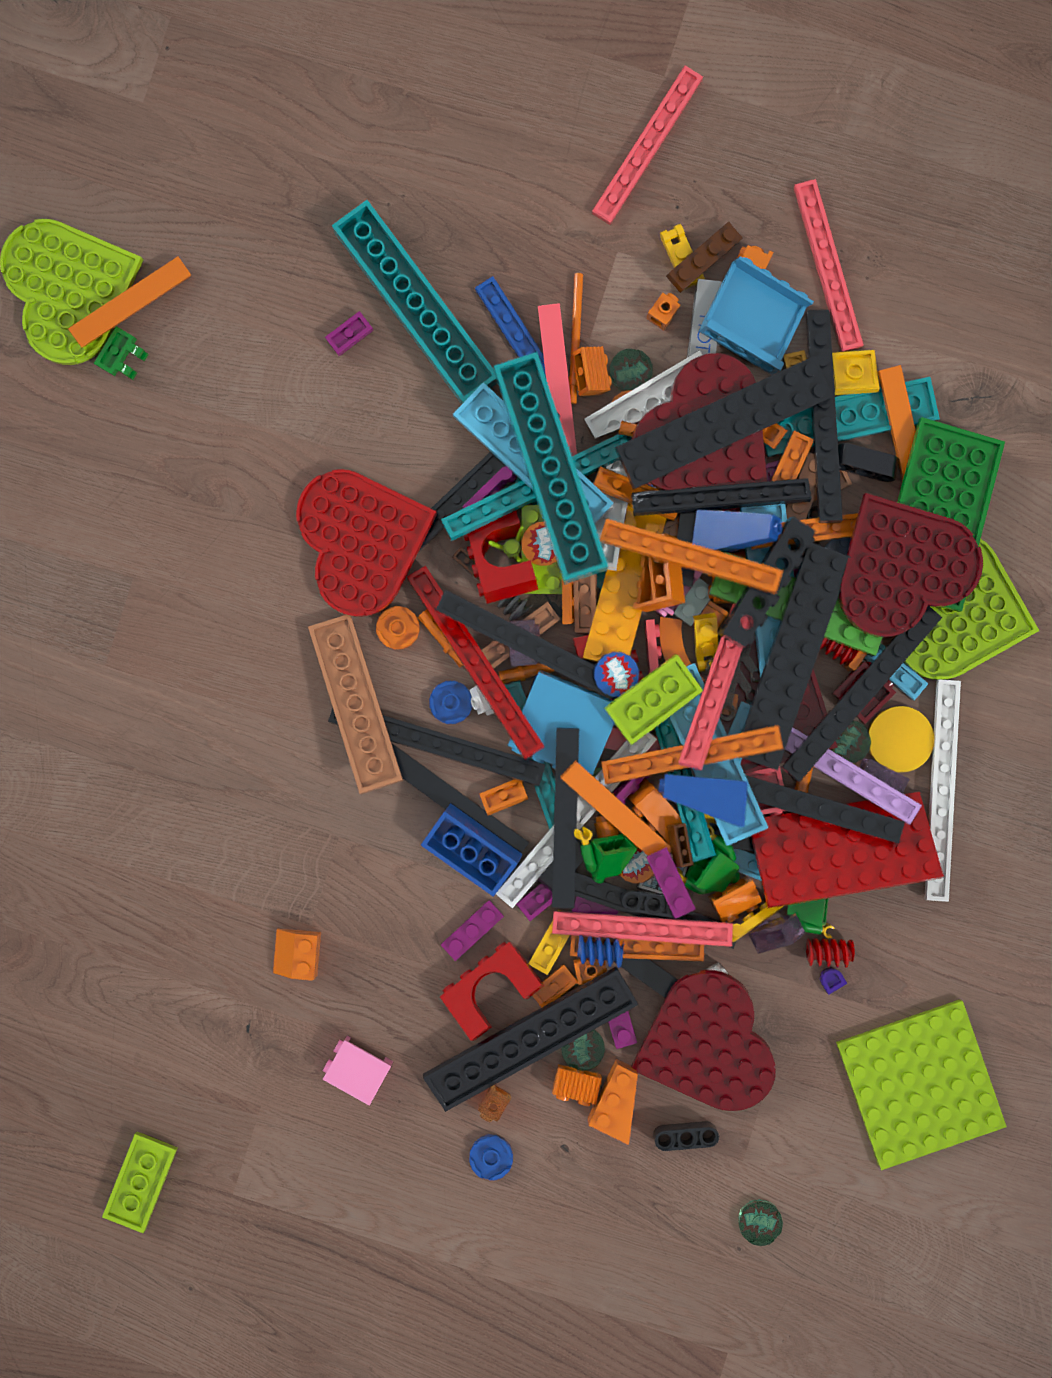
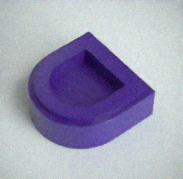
[820,967,848,995]

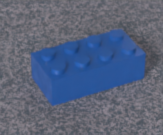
[421,803,523,897]

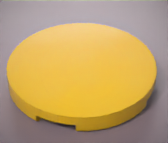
[867,706,934,772]

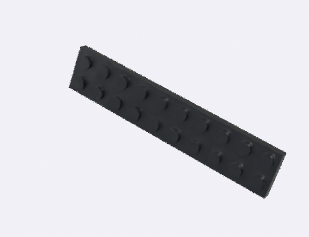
[615,356,833,489]
[741,543,852,770]
[423,966,638,1112]

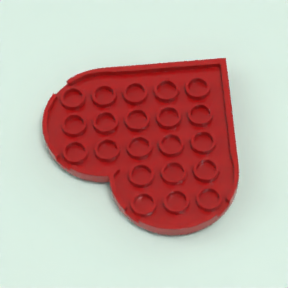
[296,469,438,617]

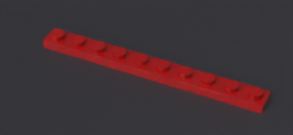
[407,566,544,760]

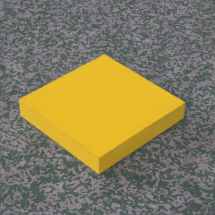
[832,350,880,395]

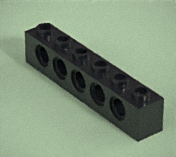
[718,517,816,648]

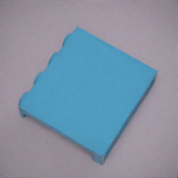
[699,256,814,375]
[508,669,615,775]

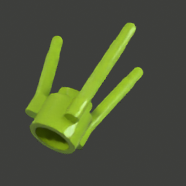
[489,526,524,563]

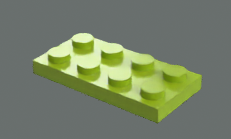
[521,505,562,594]
[604,654,703,745]
[102,1132,178,1233]

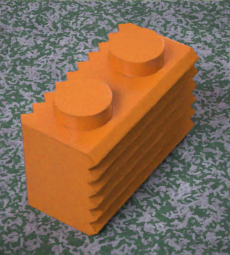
[571,346,612,396]
[552,1064,602,1106]

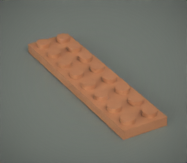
[308,615,403,795]

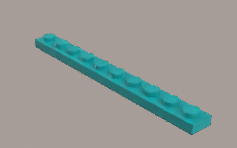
[441,434,632,541]

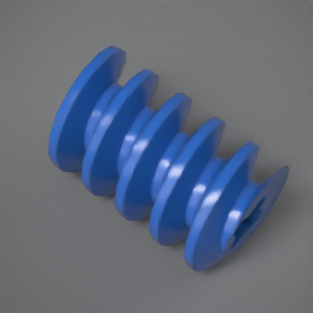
[577,935,624,968]

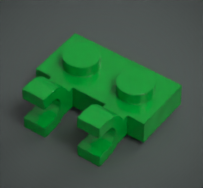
[93,326,149,380]

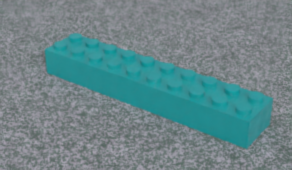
[332,200,498,404]
[494,352,609,584]

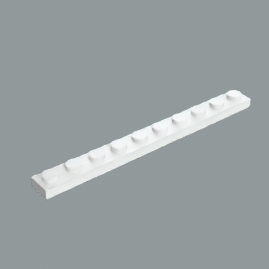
[924,680,961,902]
[496,732,657,908]

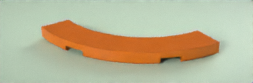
[659,617,738,717]

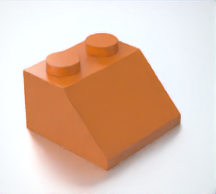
[708,876,762,923]
[273,928,321,981]

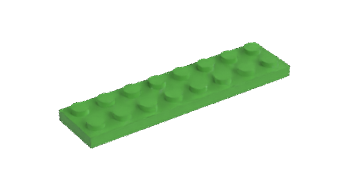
[709,552,882,656]

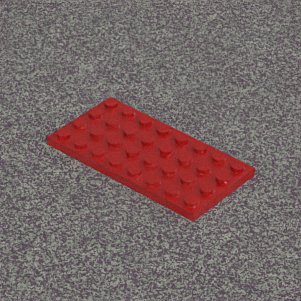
[751,792,944,908]

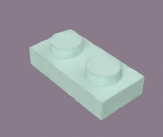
[673,578,710,626]

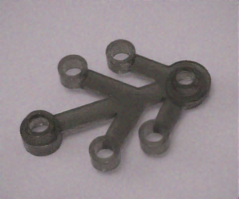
[703,645,760,722]

